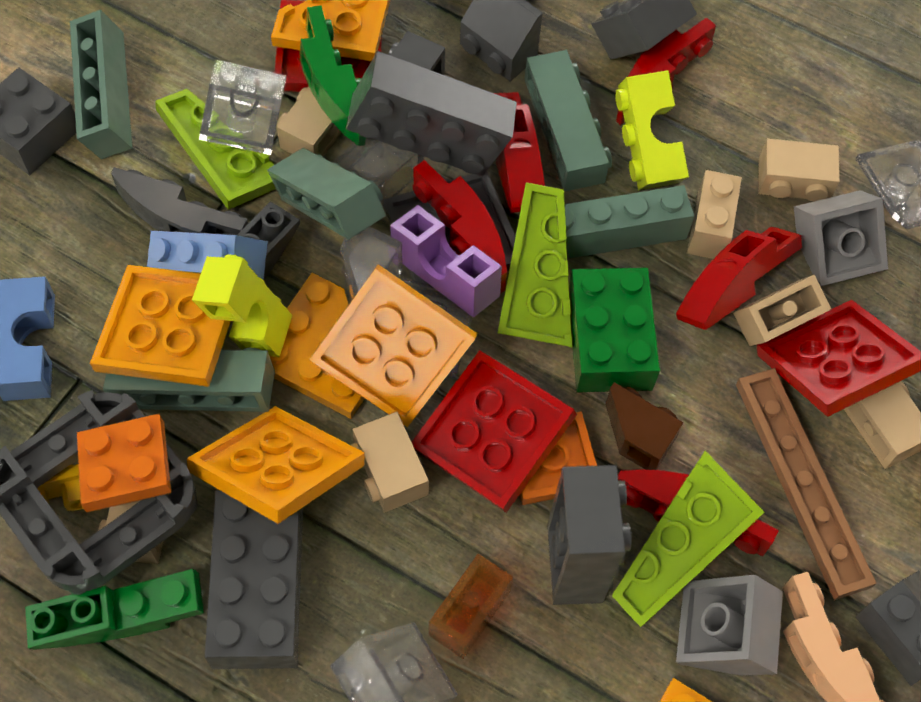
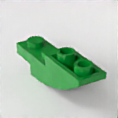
[299,6,366,146]
[25,569,204,650]

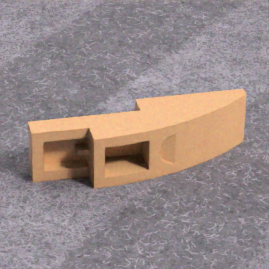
[782,572,885,702]

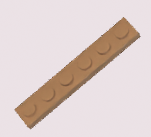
[736,368,877,600]

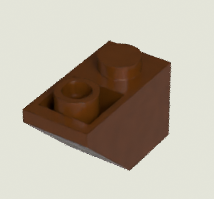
[605,382,683,470]

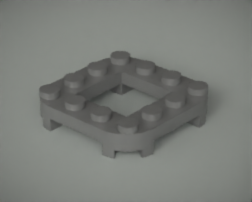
[0,390,198,595]

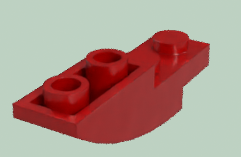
[616,17,716,125]
[494,92,545,213]
[412,160,507,294]
[676,226,802,330]
[618,469,779,557]

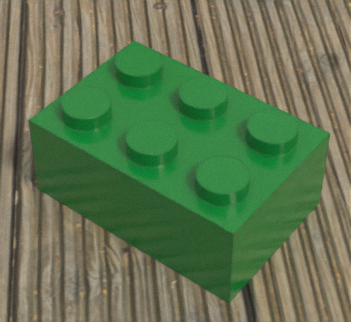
[569,268,660,393]

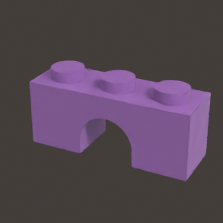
[390,205,502,318]

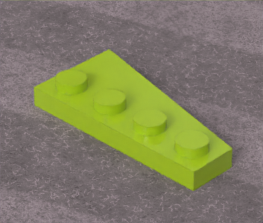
[155,89,276,210]
[497,182,573,347]
[612,451,764,627]

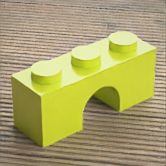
[615,70,689,190]
[192,254,293,357]

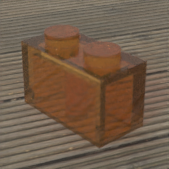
[428,553,514,659]

